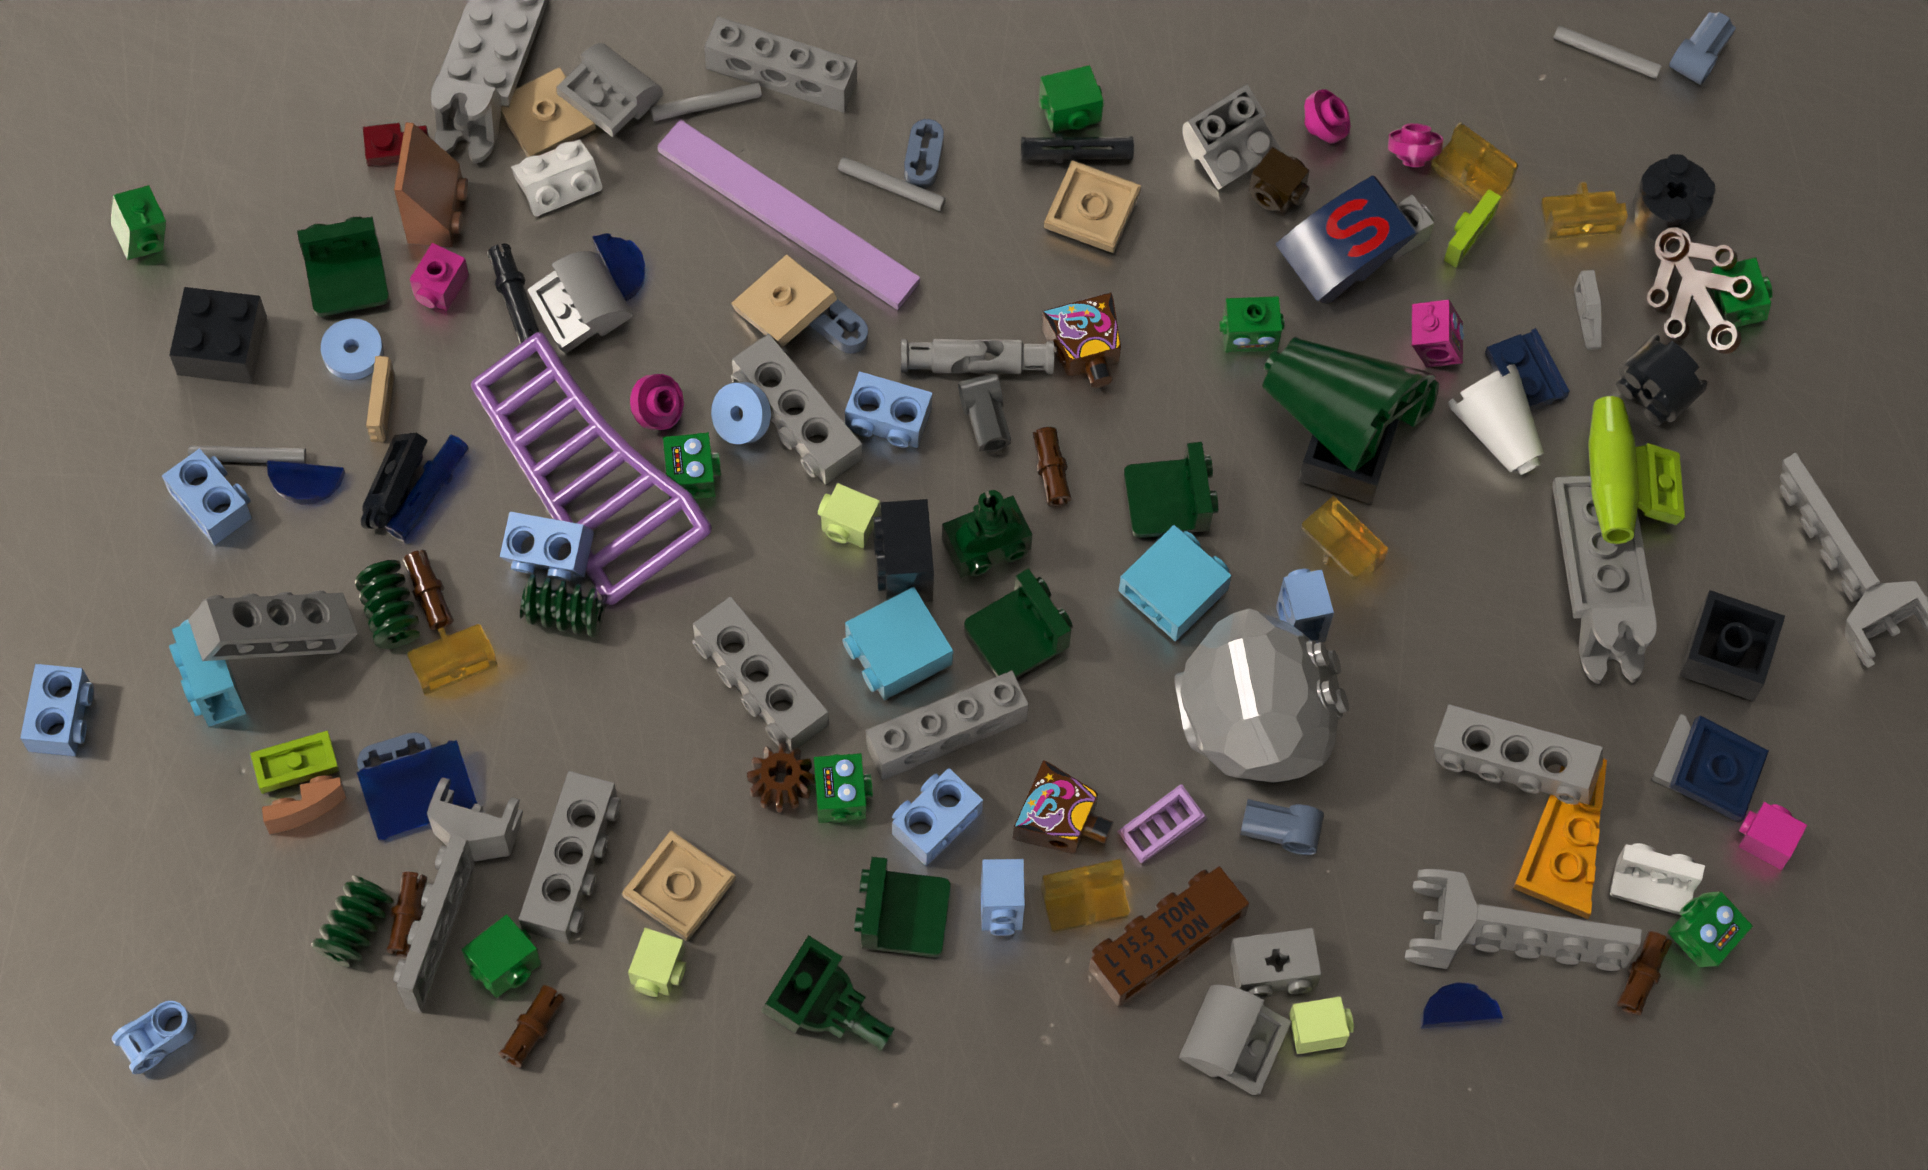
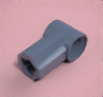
[1669,12,1736,85]
[1240,799,1324,855]

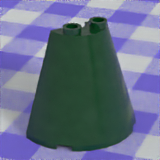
[1262,337,1439,472]

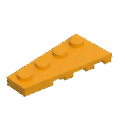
[1513,758,1607,919]

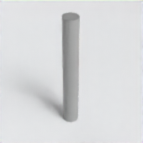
[1553,25,1662,79]
[651,82,762,121]
[838,157,946,211]
[188,446,307,464]

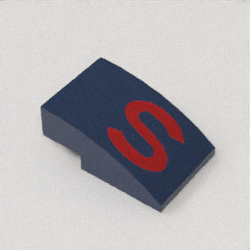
[1275,175,1418,305]

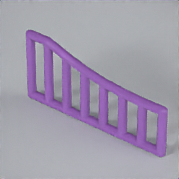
[471,332,712,605]

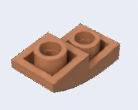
[262,776,346,834]

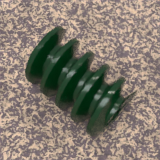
[354,560,420,649]
[520,574,606,637]
[311,876,394,967]

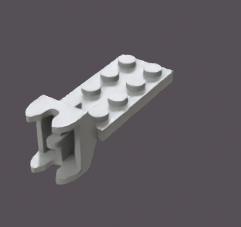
[431,0,549,164]
[1779,452,1928,668]
[1552,476,1657,684]
[394,777,523,1013]
[1405,869,1642,971]

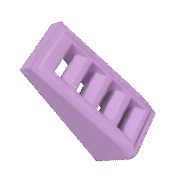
[1117,784,1207,864]

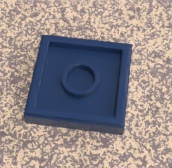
[1669,715,1769,822]

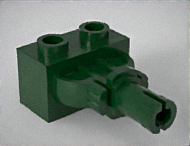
[942,490,1033,578]
[761,935,895,1051]

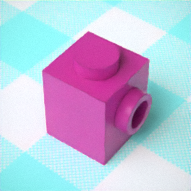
[410,243,469,311]
[1738,802,1807,870]

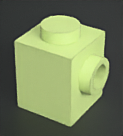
[818,483,880,548]
[628,928,687,997]
[1289,996,1354,1054]

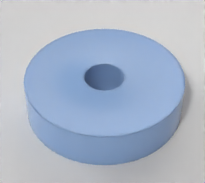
[320,318,384,380]
[711,382,771,444]

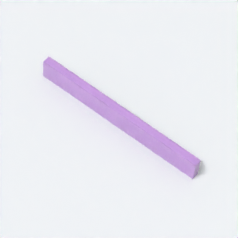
[658,119,920,310]

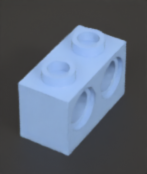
[845,371,932,448]
[162,448,252,546]
[499,512,594,581]
[1276,569,1334,643]
[20,664,94,756]
[892,768,983,866]
[981,859,1025,936]

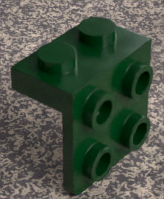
[297,216,389,317]
[1124,442,1219,538]
[964,568,1073,678]
[854,856,951,957]

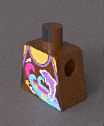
[1041,292,1121,388]
[1012,760,1114,854]

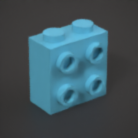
[1118,525,1232,642]
[842,587,953,701]
[169,619,246,727]

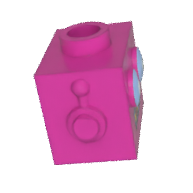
[1412,300,1464,368]

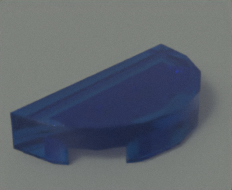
[592,233,646,302]
[267,460,345,505]
[1421,982,1503,1029]

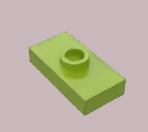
[1444,189,1501,268]
[250,730,340,794]

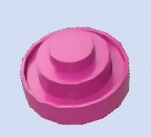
[1304,89,1351,144]
[1388,123,1443,167]
[630,374,684,431]

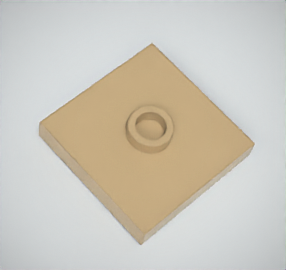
[501,67,596,157]
[1044,160,1141,253]
[731,254,837,348]
[622,830,736,942]

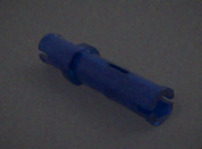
[385,435,469,542]

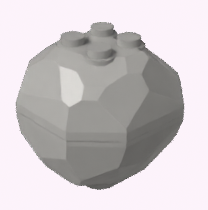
[1175,609,1349,782]

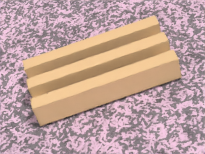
[366,356,395,443]

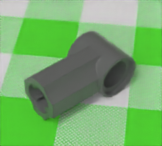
[958,373,1011,453]

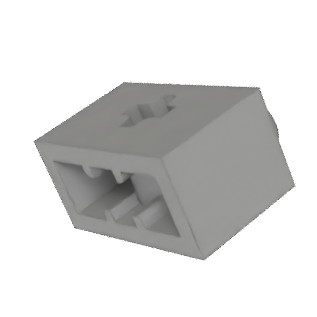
[1229,928,1322,999]

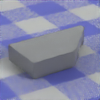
[1574,270,1602,350]
[1651,714,1691,795]

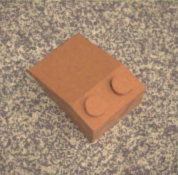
[394,122,468,248]

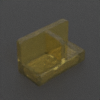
[1431,122,1518,202]
[1541,182,1628,240]
[1301,495,1388,579]
[407,624,498,696]
[1041,859,1130,932]

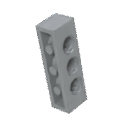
[704,16,857,113]
[731,333,862,485]
[188,590,358,661]
[692,596,829,752]
[866,671,1028,781]
[1434,704,1603,805]
[519,771,621,944]

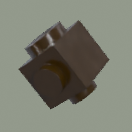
[1248,147,1310,214]

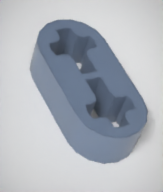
[904,119,944,189]
[809,299,868,354]
[357,733,434,784]

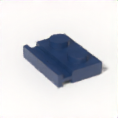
[1485,328,1570,412]

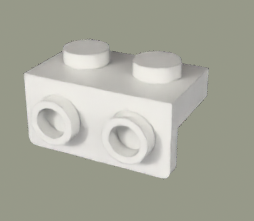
[511,139,603,216]
[1610,843,1705,915]

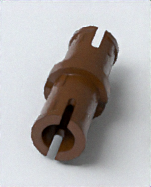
[1033,427,1072,507]
[402,550,454,630]
[386,872,427,957]
[1617,931,1672,1015]
[499,985,565,1068]

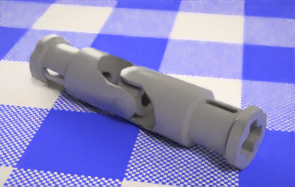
[901,339,1054,374]

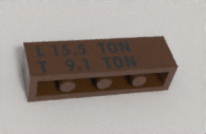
[1089,866,1249,1007]

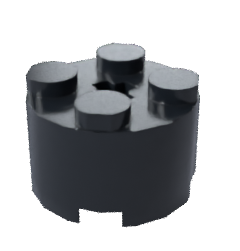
[1633,154,1715,243]
[1616,335,1707,426]

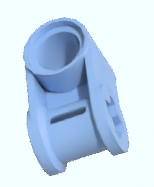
[111,1001,196,1075]

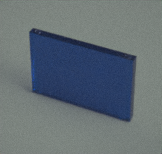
[356,740,477,840]

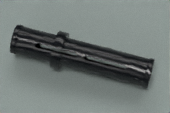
[1021,133,1134,163]
[487,243,540,352]

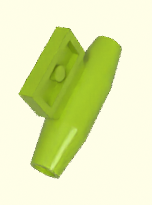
[1588,396,1685,544]

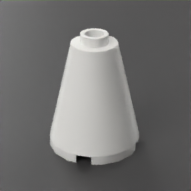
[1448,364,1544,475]

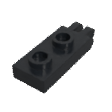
[360,432,428,529]

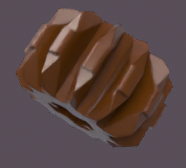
[747,743,815,813]

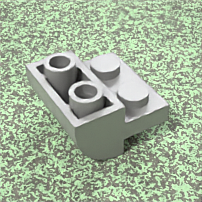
[556,43,663,137]
[1182,84,1281,190]
[527,251,634,353]
[1179,985,1291,1095]

